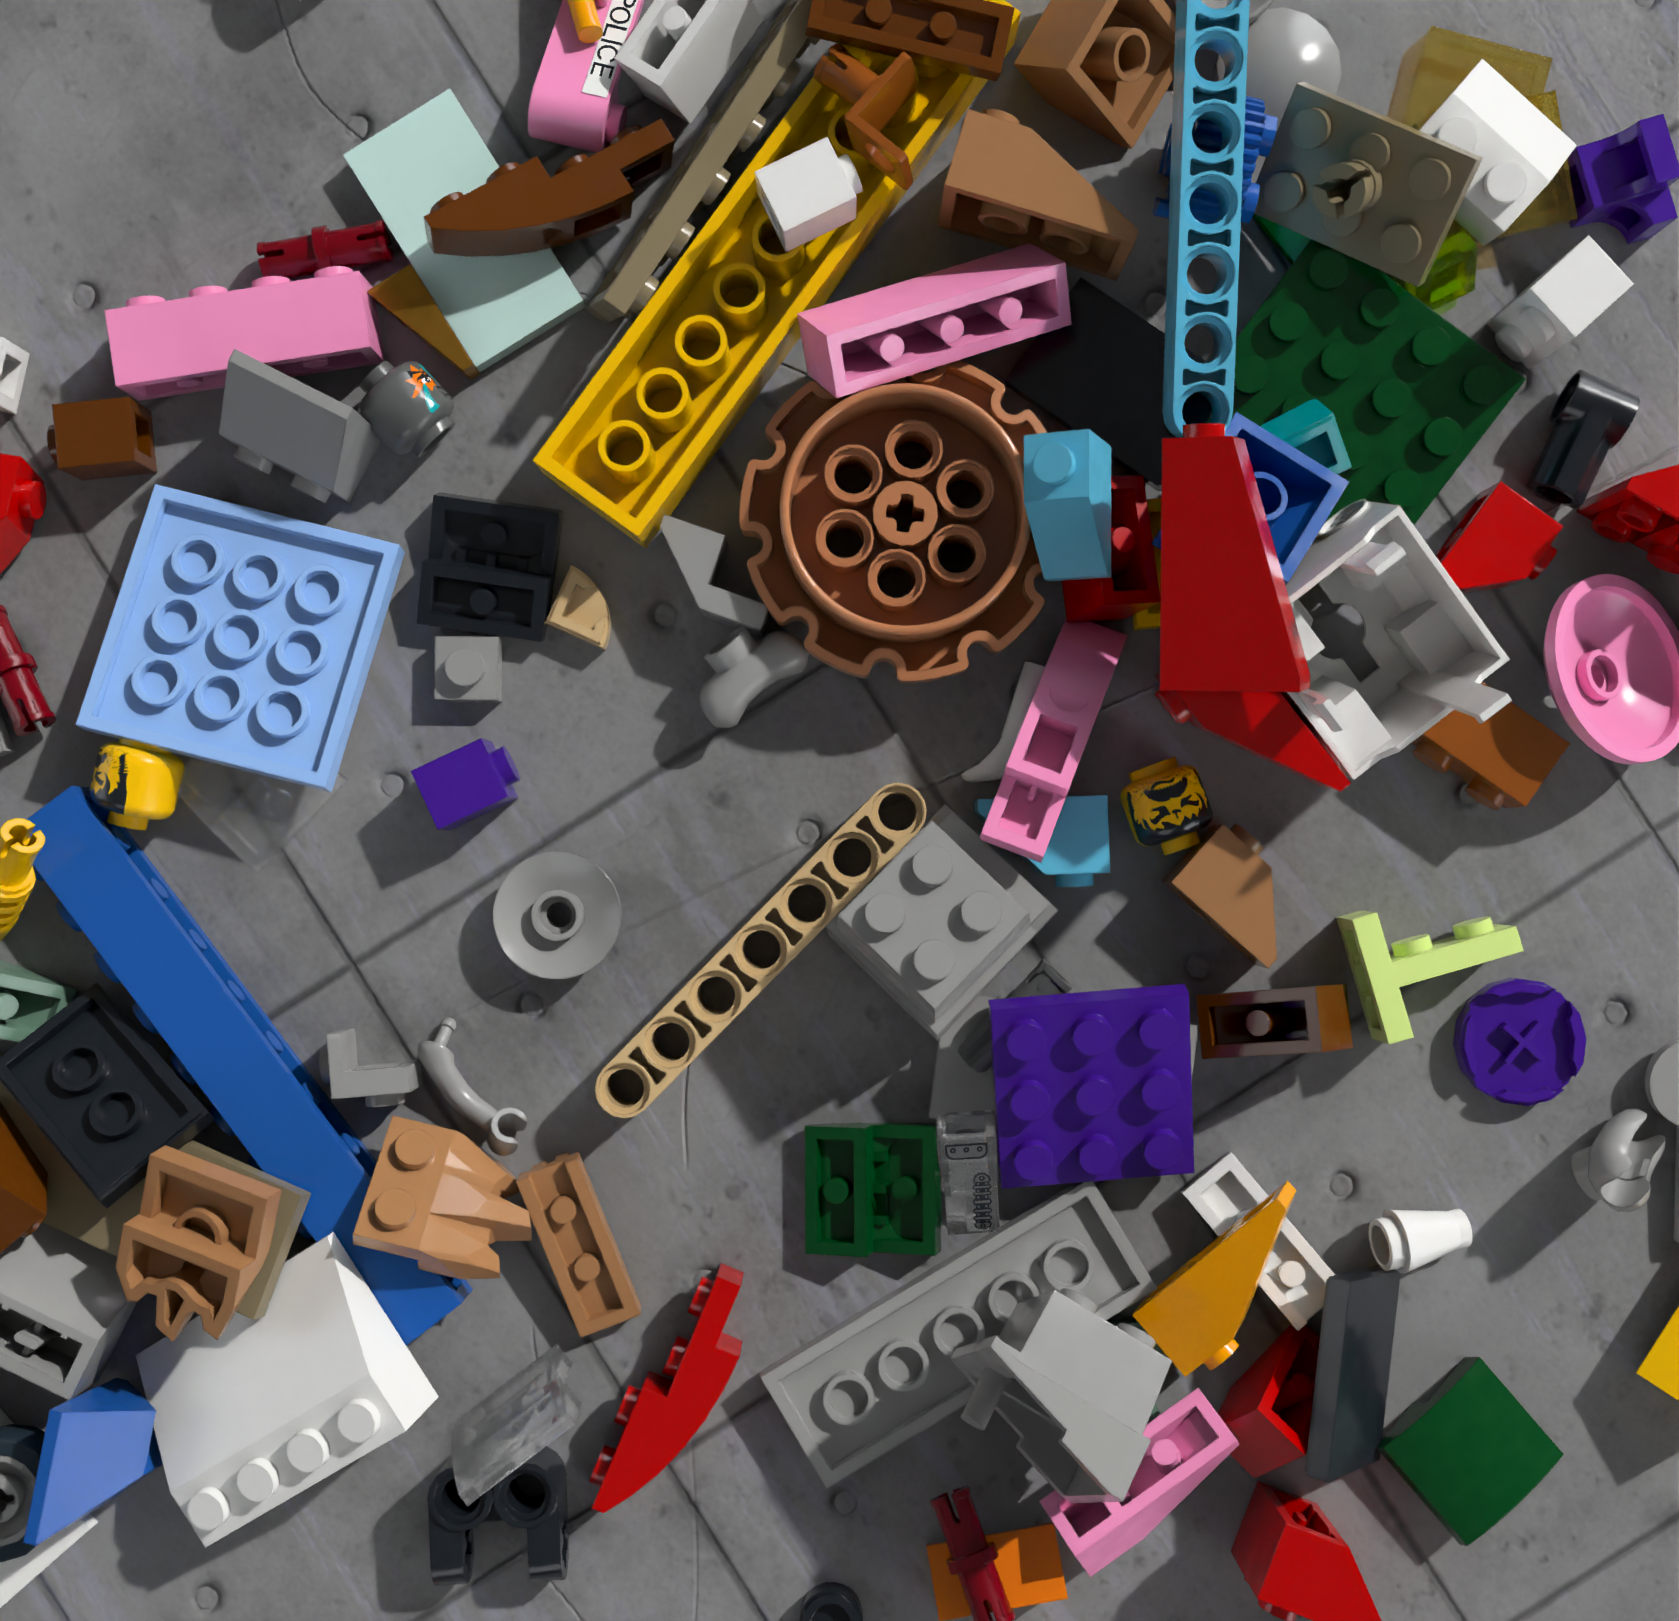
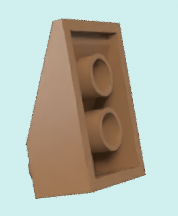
[938,109,1139,281]

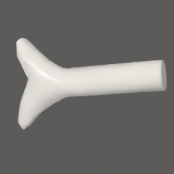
[961,662,1045,783]

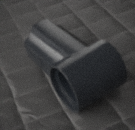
[1526,370,1640,509]

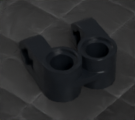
[427,1444,569,1585]

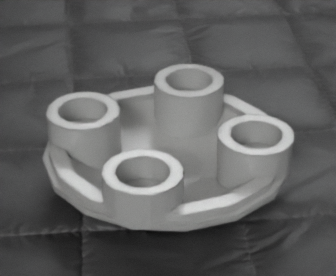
[1213,7,1342,132]

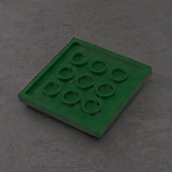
[1232,239,1526,525]

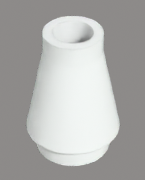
[1368,1209,1472,1274]

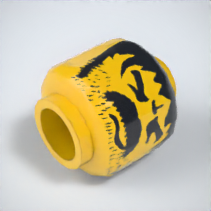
[89,739,185,830]
[1120,756,1213,855]

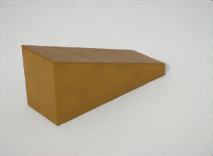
[367,264,480,380]

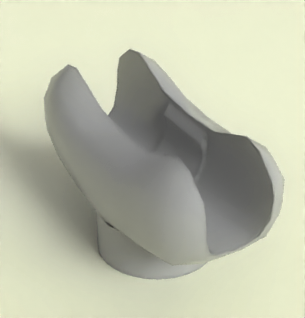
[699,626,809,728]
[1571,1109,1665,1212]

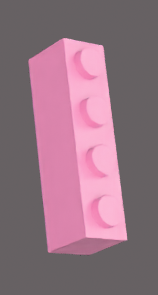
[797,243,1072,398]
[104,266,385,401]

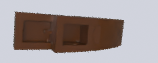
[424,119,675,257]

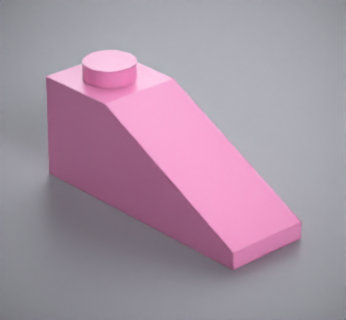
[1039,1388,1239,1577]

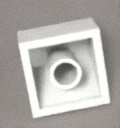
[1419,59,1577,246]

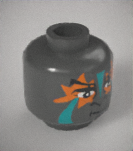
[358,360,455,458]

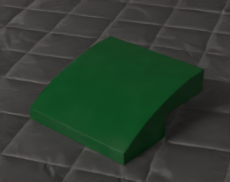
[805,1123,941,1257]
[1376,1357,1564,1546]

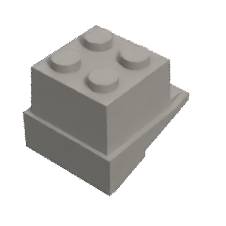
[826,804,1058,1041]
[950,1288,1172,1503]

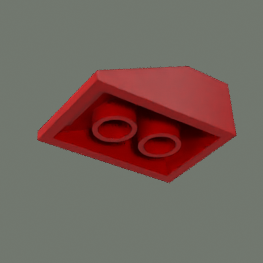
[1154,672,1351,792]

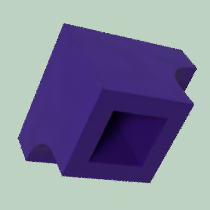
[1555,114,1679,244]

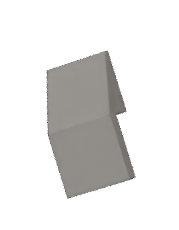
[660,514,770,636]

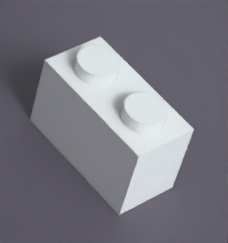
[614,0,764,124]
[1487,235,1634,370]

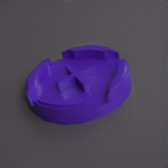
[1453,978,1587,1106]

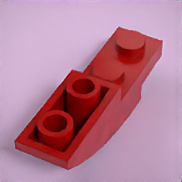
[589,1263,744,1513]

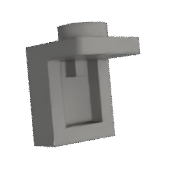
[319,1028,423,1107]

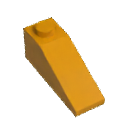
[1132,1180,1297,1377]

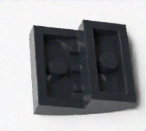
[417,492,563,642]

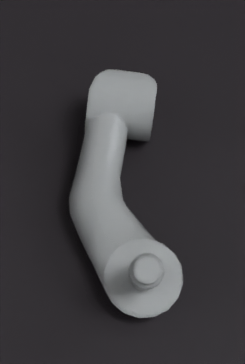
[417,1017,527,1156]

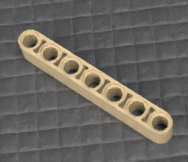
[595,782,927,1118]

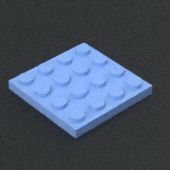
[76,484,405,793]

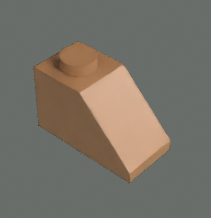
[1161,824,1277,969]

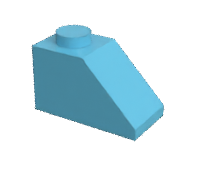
[1024,429,1111,581]
[974,795,1110,887]

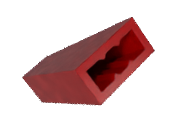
[1160,423,1310,692]

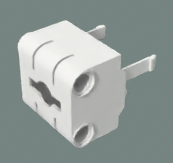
[1280,499,1512,780]

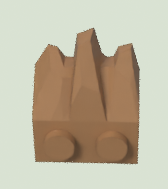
[353,1115,532,1279]
[115,1145,282,1342]

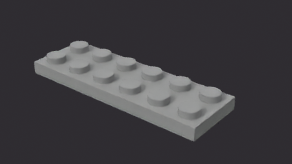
[760,1181,1157,1489]

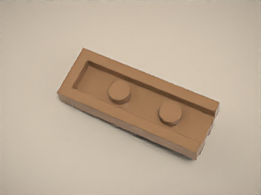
[516,1152,641,1338]

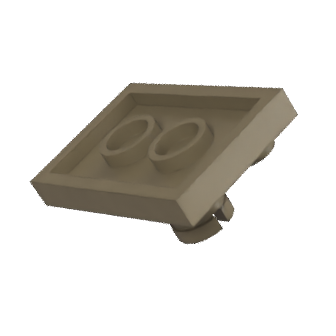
[1254,82,1483,287]

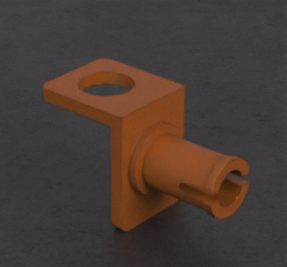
[814,43,918,190]

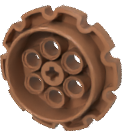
[739,360,1047,684]

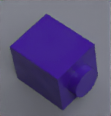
[411,738,520,830]

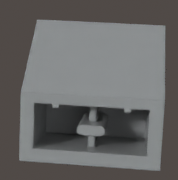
[0,1222,137,1400]

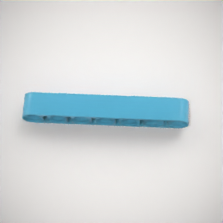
[1162,0,1250,438]

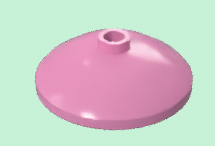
[1543,574,1679,765]

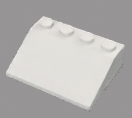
[136,1232,439,1548]

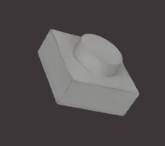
[434,636,503,702]

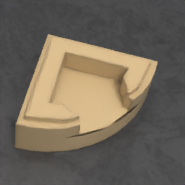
[545,565,611,651]

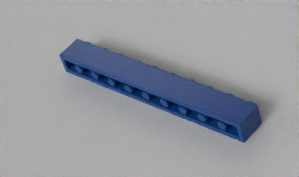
[26,786,473,1346]

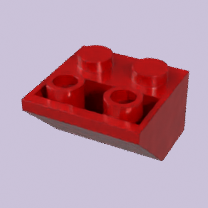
[1576,464,1679,574]
[1231,1481,1382,1621]

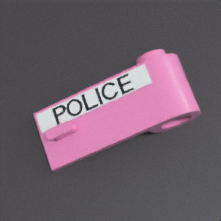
[528,0,645,153]

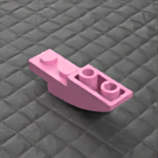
[980,617,1128,863]

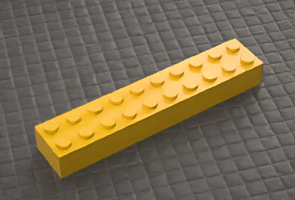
[533,0,1021,549]

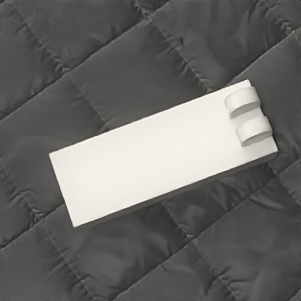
[1181,1152,1335,1331]

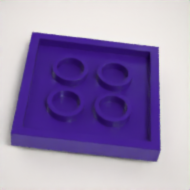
[988,984,1195,1189]

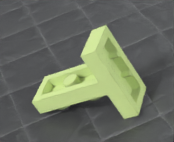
[1336,911,1524,1044]

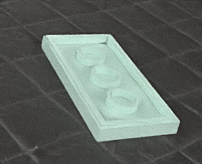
[343,88,586,372]

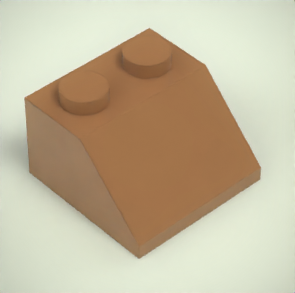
[1013,0,1176,149]

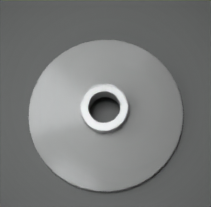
[493,851,622,979]

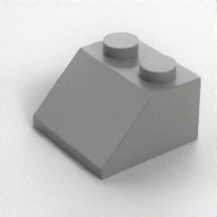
[219,349,381,504]

